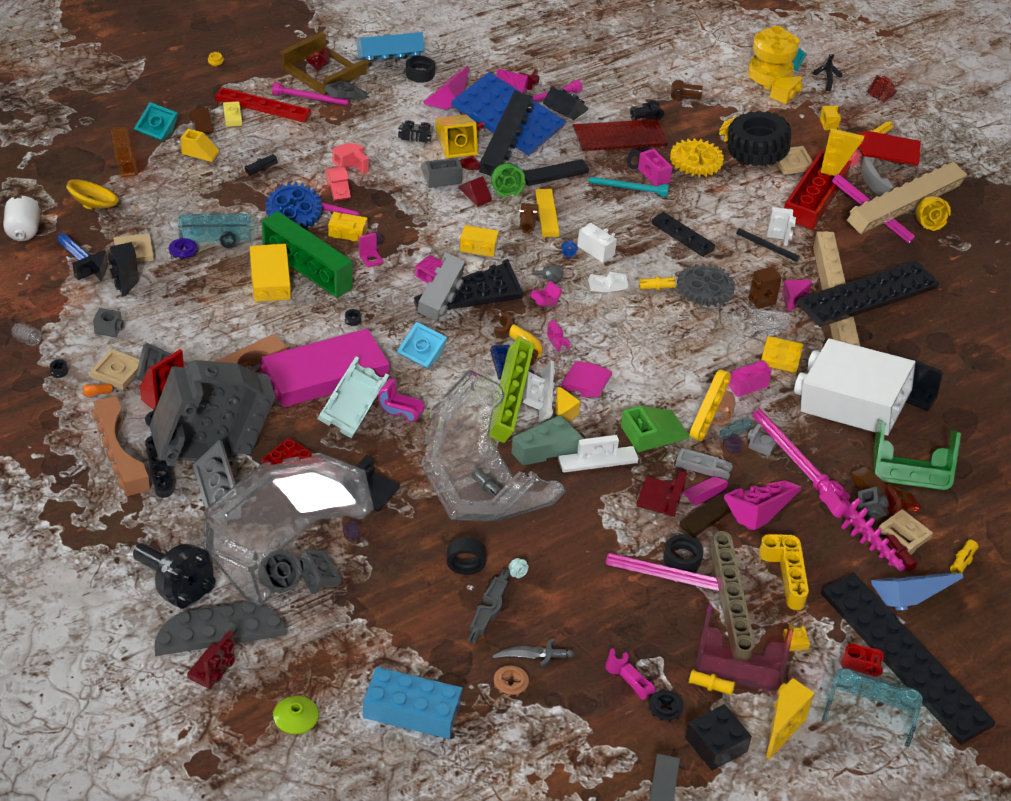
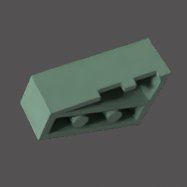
[511,415,584,465]

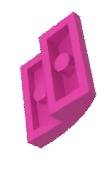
[561,361,612,398]

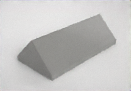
[193,440,241,524]

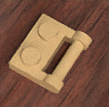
[879,509,933,555]

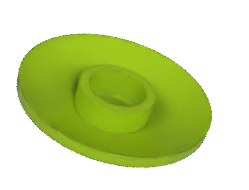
[273,696,319,735]

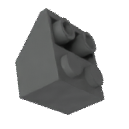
[421,158,462,188]

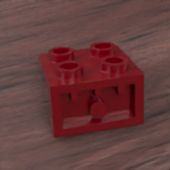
[636,471,687,517]
[187,630,236,689]

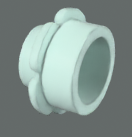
[509,558,529,578]

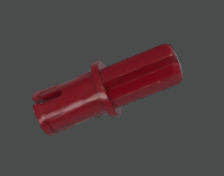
[887,535,918,572]

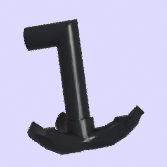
[813,54,842,92]

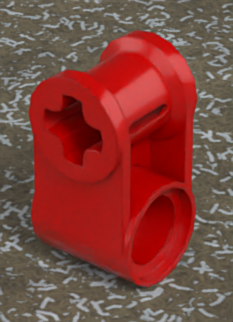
[840,643,884,678]

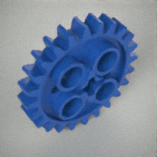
[265,182,322,230]

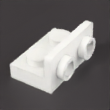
[767,207,796,246]

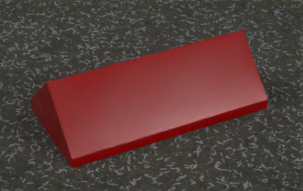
[857,131,921,166]

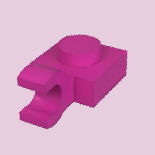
[547,320,570,352]

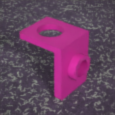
[359,233,384,268]

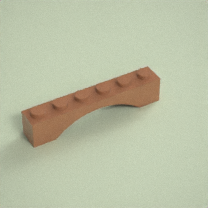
[91,396,150,496]

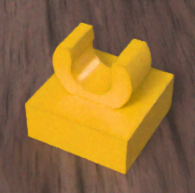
[782,626,810,651]

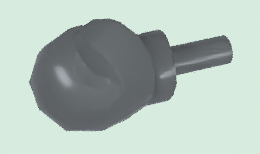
[532,265,563,283]

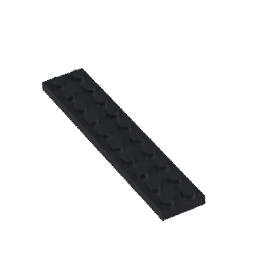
[797,261,940,327]
[821,573,995,745]

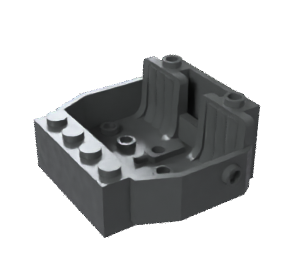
[149,360,276,467]

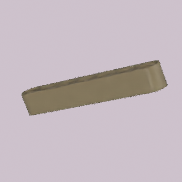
[711,531,755,663]

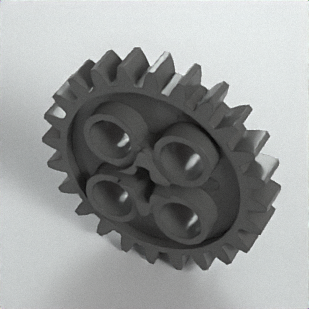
[677,263,735,307]

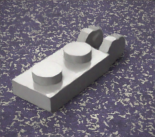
[675,448,733,480]

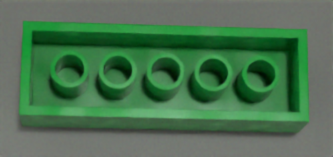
[262,211,353,298]

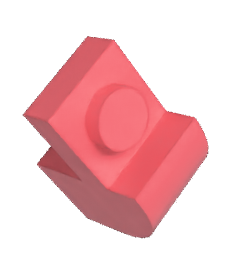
[332,143,369,174]
[325,166,351,201]

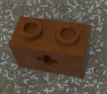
[749,266,782,309]

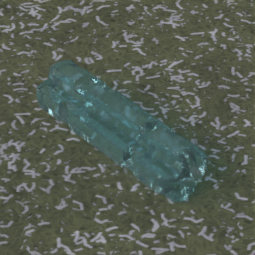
[719,417,753,440]

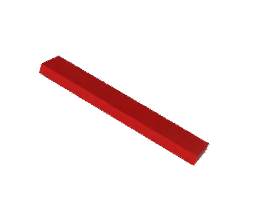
[215,87,311,123]

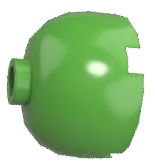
[491,163,525,198]

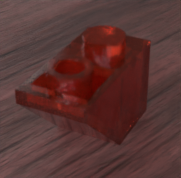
[867,75,897,103]

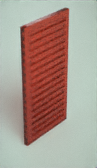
[573,119,668,151]

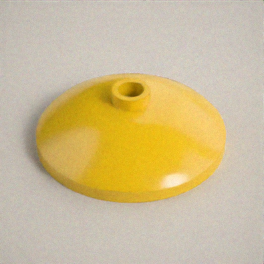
[66,180,119,209]

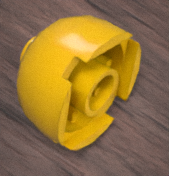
[915,196,951,231]

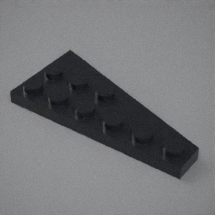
[414,259,523,314]

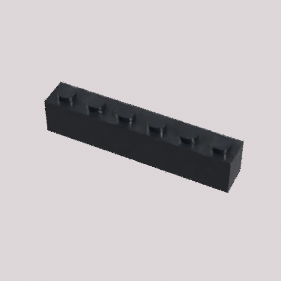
[479,90,534,176]

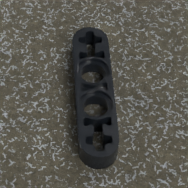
[145,436,174,498]

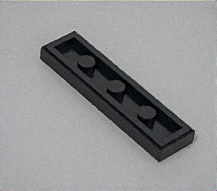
[523,159,589,186]

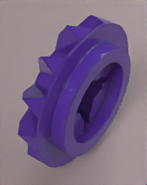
[169,238,197,260]

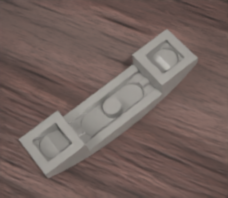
[861,156,894,197]

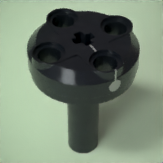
[133,543,216,609]

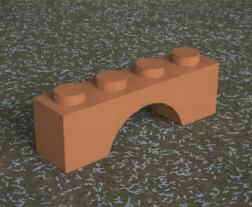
[214,334,287,367]

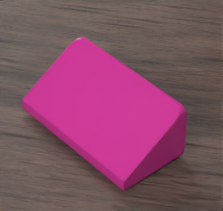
[683,476,728,506]

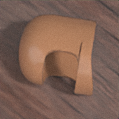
[711,390,736,425]

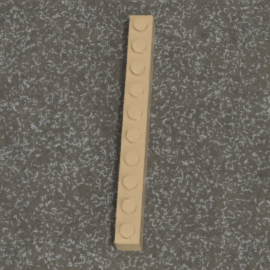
[847,162,967,234]
[813,231,860,346]

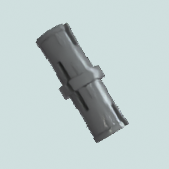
[471,468,505,501]

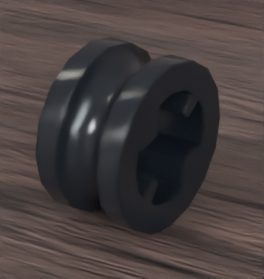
[220,231,236,248]
[345,309,361,326]
[50,359,68,378]

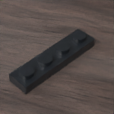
[652,212,715,257]

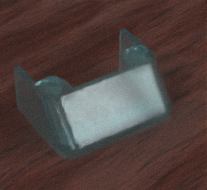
[822,668,923,747]

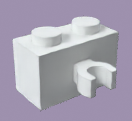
[577,223,617,263]

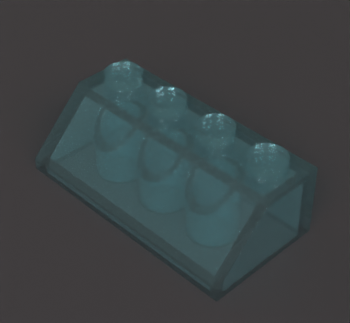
[178,213,251,242]

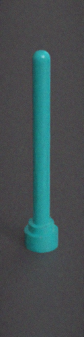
[589,177,669,198]

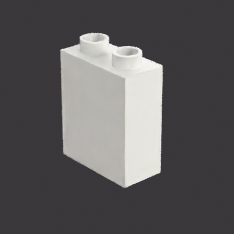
[794,339,915,436]

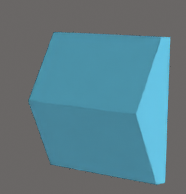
[397,322,448,369]

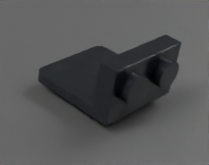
[906,358,943,411]

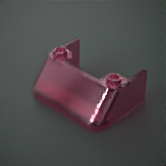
[696,605,794,691]

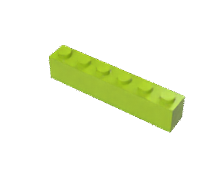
[487,337,535,443]

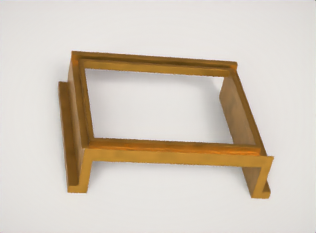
[280,32,369,95]

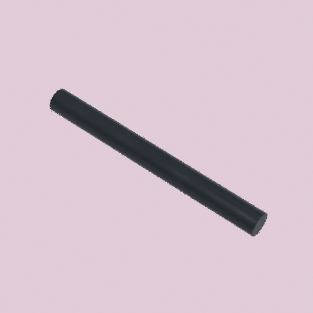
[736,228,800,262]

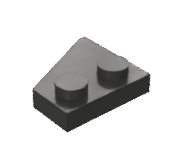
[324,80,368,99]
[135,343,171,381]

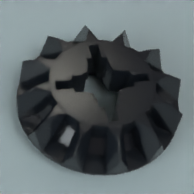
[649,690,684,722]

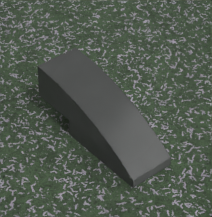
[649,754,680,801]

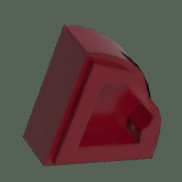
[459,156,480,170]

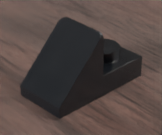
[72,250,108,281]

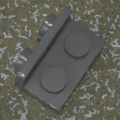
[299,550,342,594]

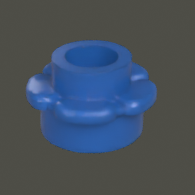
[561,241,578,257]

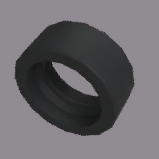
[406,56,435,83]
[663,535,704,572]
[446,537,486,575]

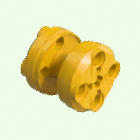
[747,26,800,90]

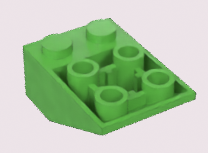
[621,406,690,452]

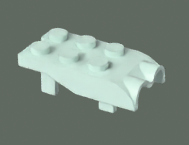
[318,356,389,438]

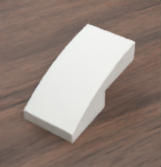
[588,271,628,292]

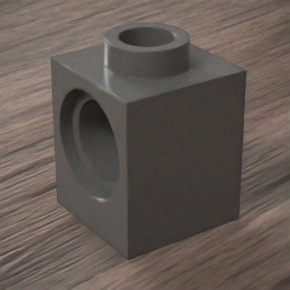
[93,308,124,338]

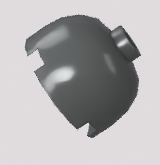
[258,549,302,593]

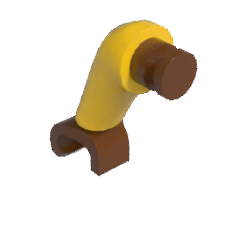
[494,312,543,366]

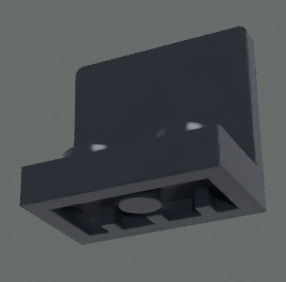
[344,455,400,512]

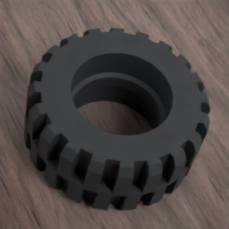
[728,111,791,166]

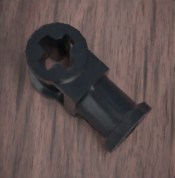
[630,100,664,121]

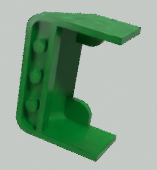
[874,420,961,490]

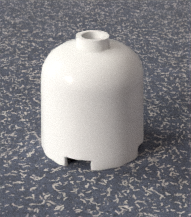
[3,196,41,241]

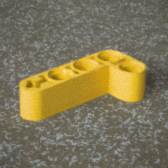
[759,534,809,610]

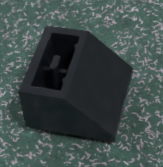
[543,86,588,120]
[108,242,139,297]

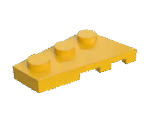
[821,128,864,176]

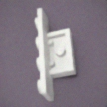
[523,360,555,424]
[558,435,638,472]

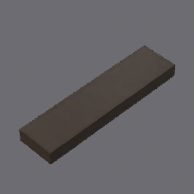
[679,484,740,537]

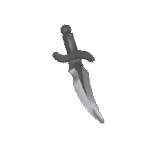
[492,639,574,667]

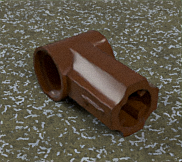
[671,80,703,101]
[519,203,539,234]

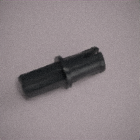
[244,154,278,176]

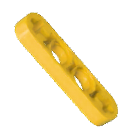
[690,369,731,442]

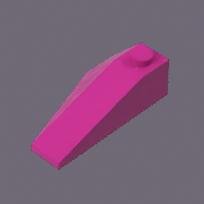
[423,66,469,110]
[724,480,801,530]

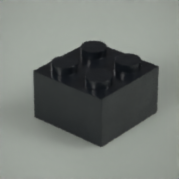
[685,704,752,771]

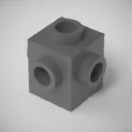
[858,486,889,520]

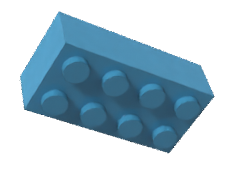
[356,32,425,61]
[363,667,462,739]

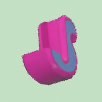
[378,379,425,422]

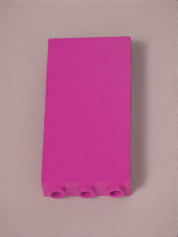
[260,328,389,408]

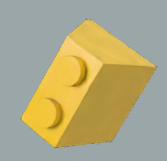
[435,115,478,158]
[249,244,291,302]

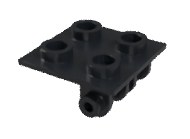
[398,120,434,143]

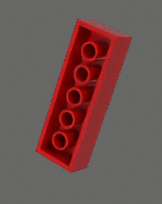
[784,150,851,230]

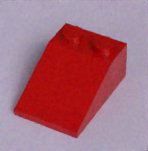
[140,349,184,410]

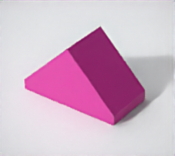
[782,280,812,312]

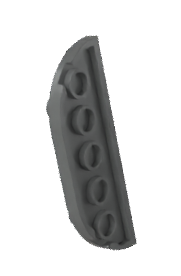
[154,602,287,656]

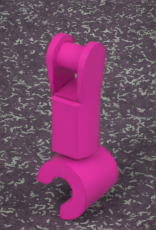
[605,648,656,700]

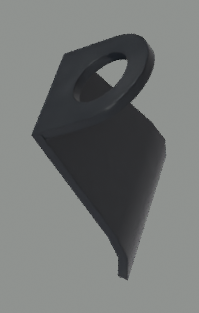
[627,145,662,169]

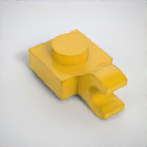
[719,116,737,142]

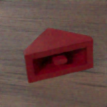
[459,176,492,206]

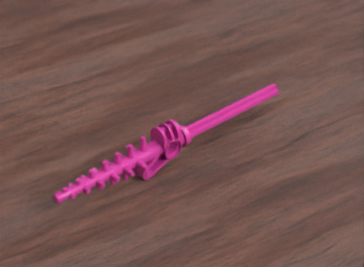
[752,408,905,571]

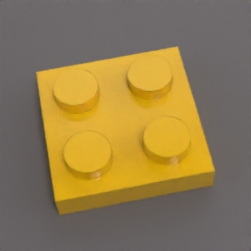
[761,336,803,373]

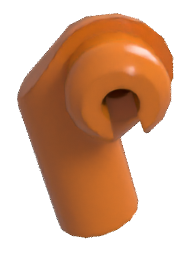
[82,384,113,398]

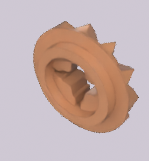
[494,666,529,697]

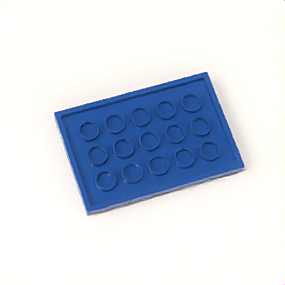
[451,72,566,156]

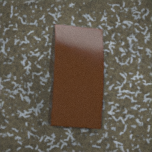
[849,467,893,498]

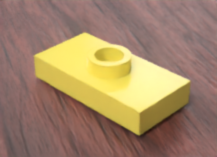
[223,102,242,127]

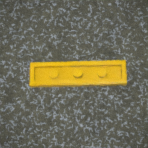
[535,189,559,237]

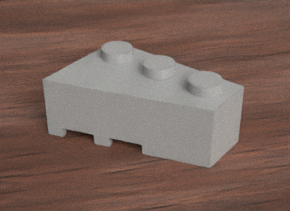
[417,252,465,321]

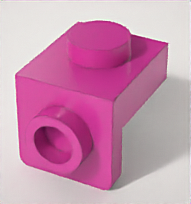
[530,281,562,307]

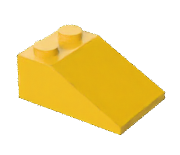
[766,678,815,760]

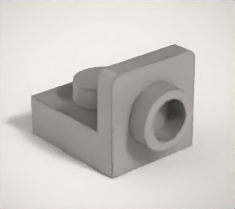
[747,424,777,457]

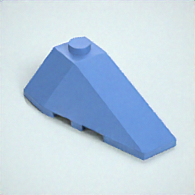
[871,573,964,610]

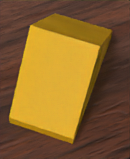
[555,387,580,422]

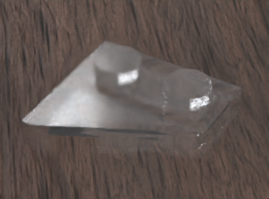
[751,309,789,337]

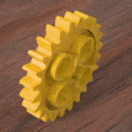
[670,138,724,177]

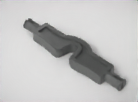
[467,569,510,644]

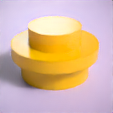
[208,52,224,66]

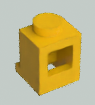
[819,105,841,130]

